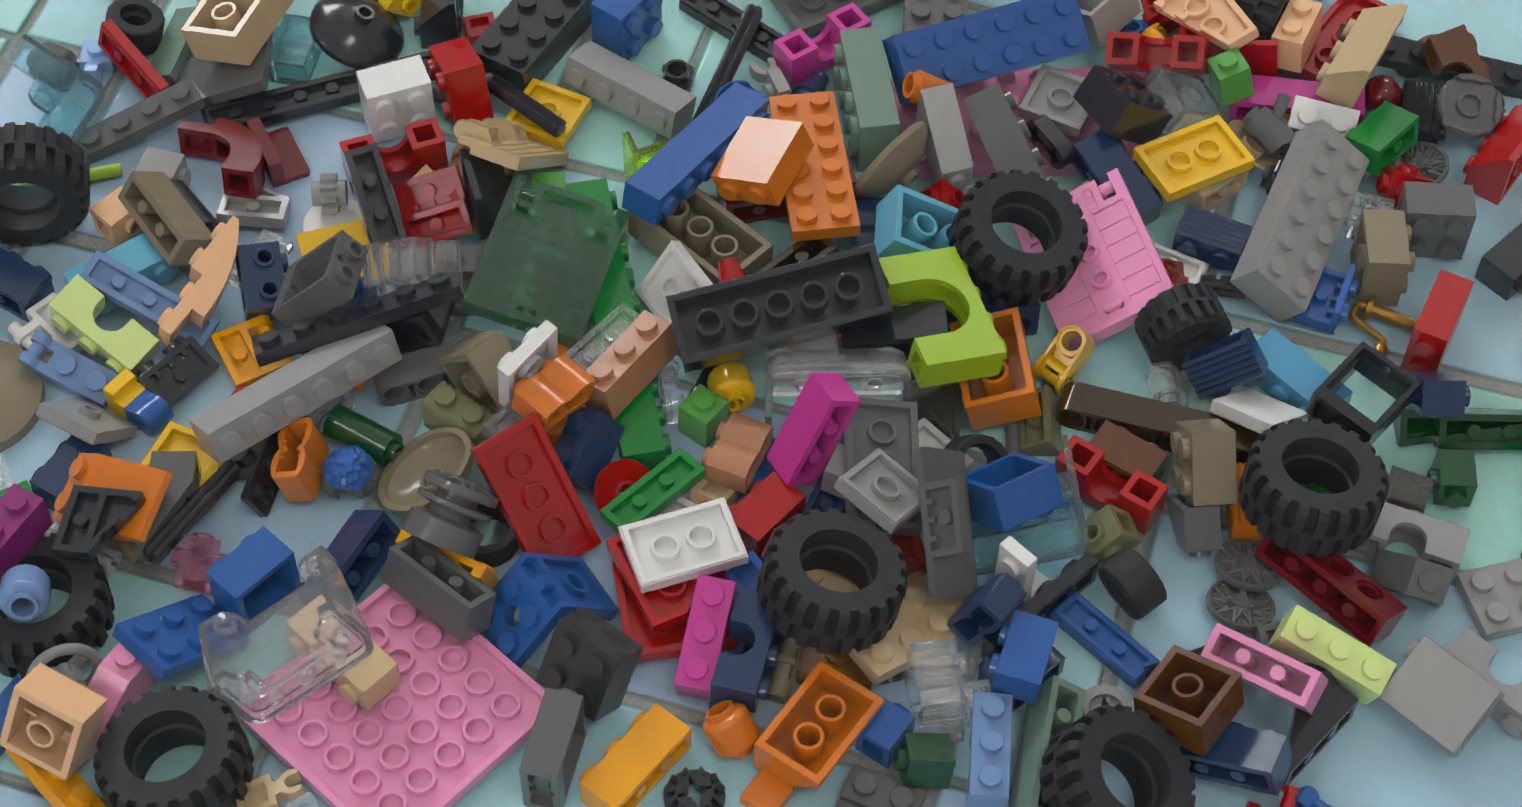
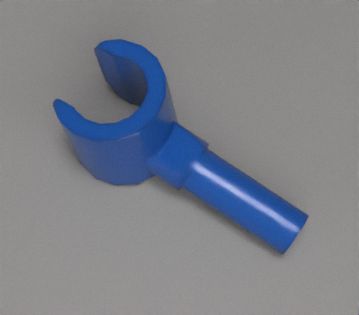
[1295,786,1333,807]

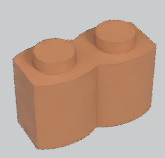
[701,412,773,494]

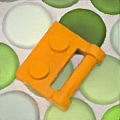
[210,315,293,389]

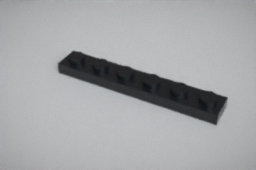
[1336,23,1522,99]
[252,271,464,367]

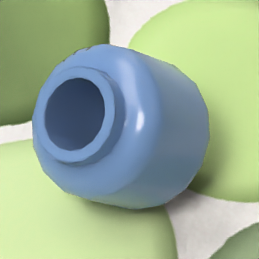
[0,564,51,621]

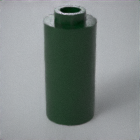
[323,404,404,467]

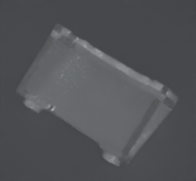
[198,545,373,724]

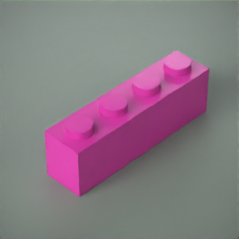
[1228,74,1365,126]

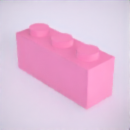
[1200,623,1329,715]

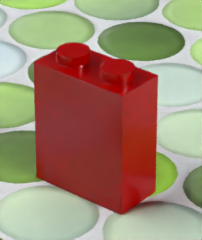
[1400,269,1474,371]

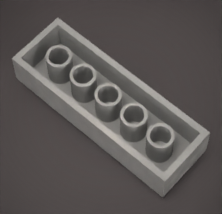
[1230,119,1370,323]

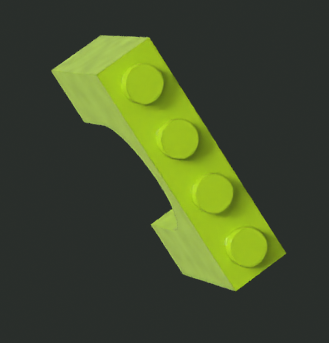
[879,246,1007,388]

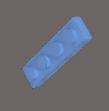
[80,250,220,348]

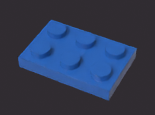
[112,593,251,682]

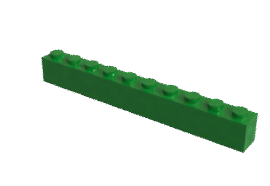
[566,178,672,471]

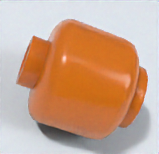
[703,700,760,760]

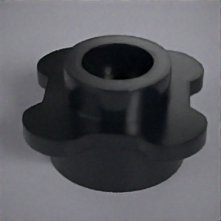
[662,59,694,90]

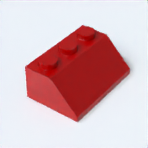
[1462,104,1522,205]

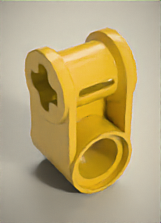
[1033,325,1095,395]

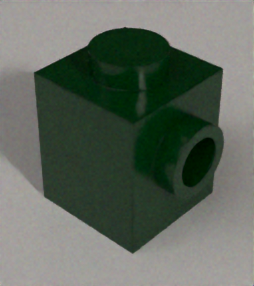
[1426,449,1478,508]
[893,732,956,789]

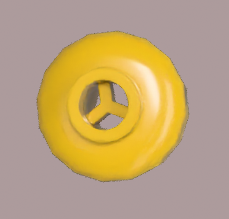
[707,362,756,414]

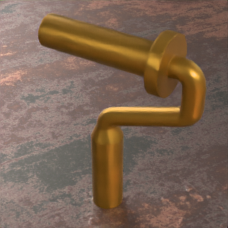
[1349,296,1417,357]

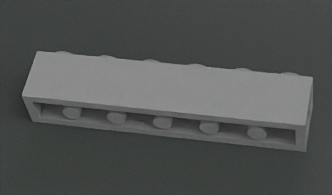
[189,325,402,464]

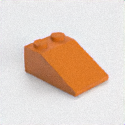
[51,453,173,543]

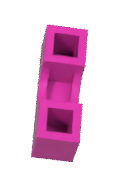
[773,2,872,87]
[674,574,738,700]

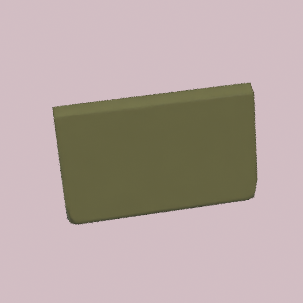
[1018,385,1062,456]

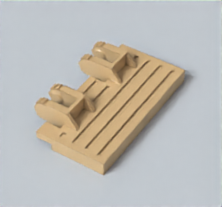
[453,117,569,171]

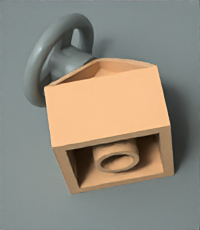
[0,643,108,781]

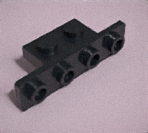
[230,413,309,518]

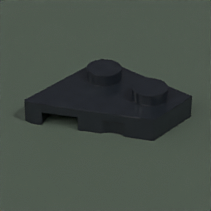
[51,485,146,561]

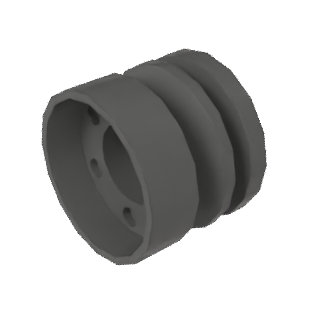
[402,470,499,559]

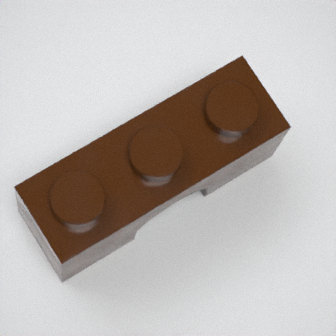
[1420,24,1506,114]

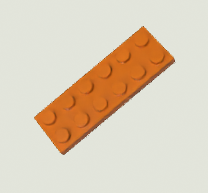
[768,91,861,242]

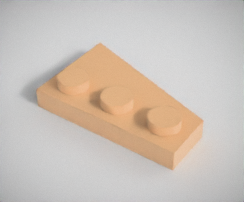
[1153,0,1259,51]

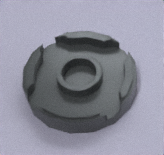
[1435,73,1503,139]

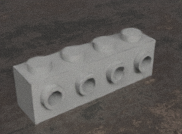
[563,40,697,139]

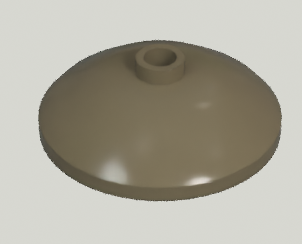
[853,120,929,198]
[378,427,474,516]

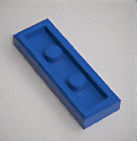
[1050,591,1160,690]

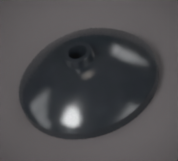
[309,0,404,69]

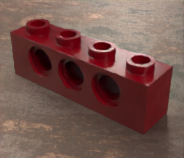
[1254,538,1407,647]

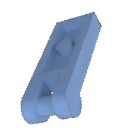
[17,330,118,409]

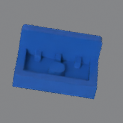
[1293,263,1360,334]

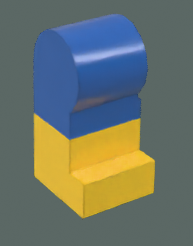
[102,368,174,436]

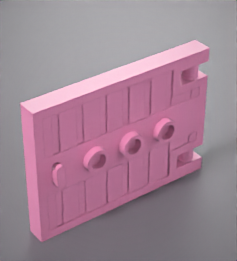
[1012,168,1174,351]

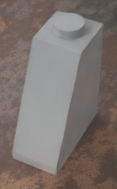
[915,83,974,190]

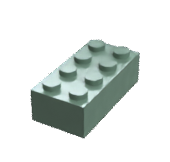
[832,26,900,172]

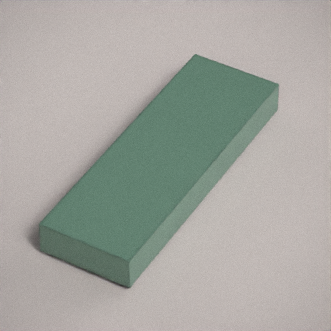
[150,6,197,83]

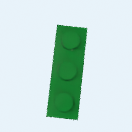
[600,447,706,535]

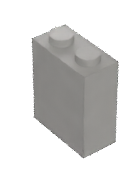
[1379,635,1506,755]

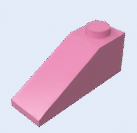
[86,642,159,762]

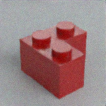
[426,36,494,126]

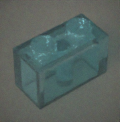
[269,14,322,85]

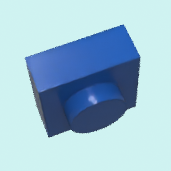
[724,550,763,592]

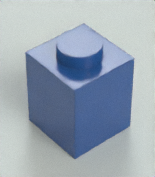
[856,697,915,769]

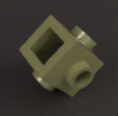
[1076,504,1143,564]

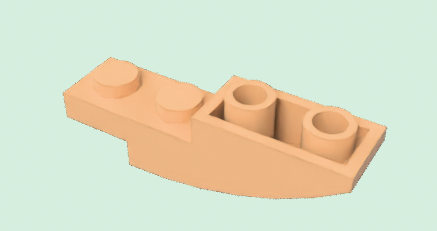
[157,215,239,346]

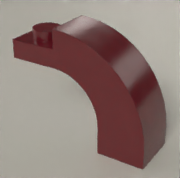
[177,118,265,200]

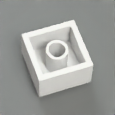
[356,55,436,143]

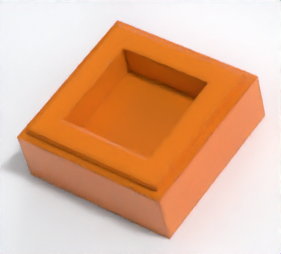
[739,768,794,807]

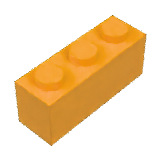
[580,702,692,807]

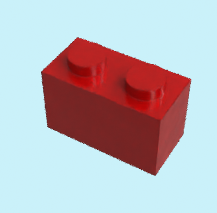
[729,471,806,557]

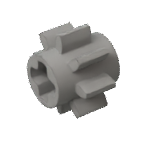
[311,172,348,214]

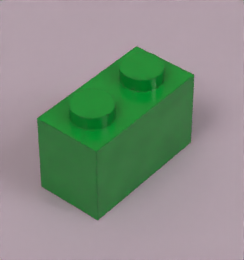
[1345,101,1419,177]

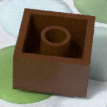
[1133,645,1244,757]

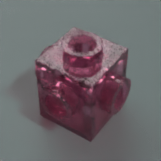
[170,532,227,594]

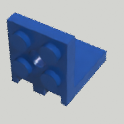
[483,552,619,669]

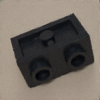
[136,334,219,408]

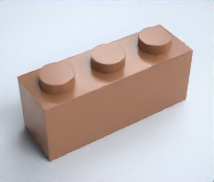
[585,310,679,420]

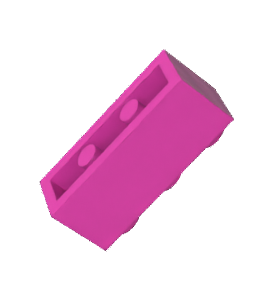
[766,373,861,486]

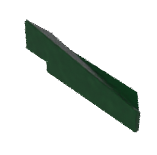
[1393,407,1522,450]

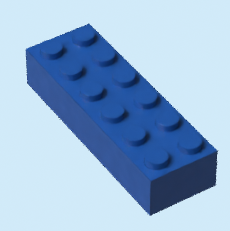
[882,0,1091,104]

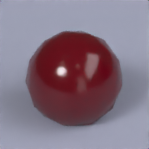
[1365,75,1402,112]

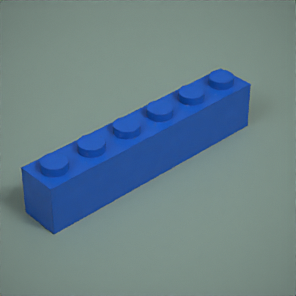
[622,82,769,226]

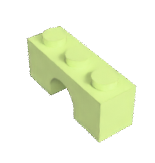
[48,274,160,376]
[1267,604,1397,706]

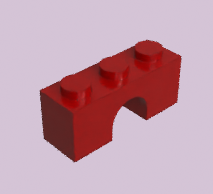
[1105,31,1212,76]
[339,117,448,192]
[1054,434,1169,535]

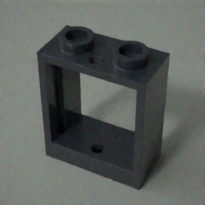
[1305,341,1421,445]

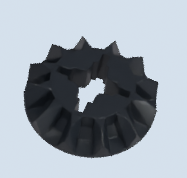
[663,766,726,807]

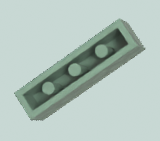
[1008,675,1086,807]

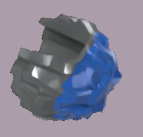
[320,445,378,500]

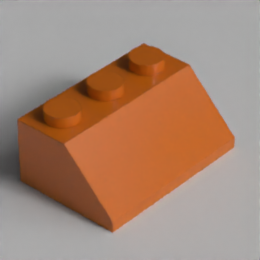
[754,661,884,788]

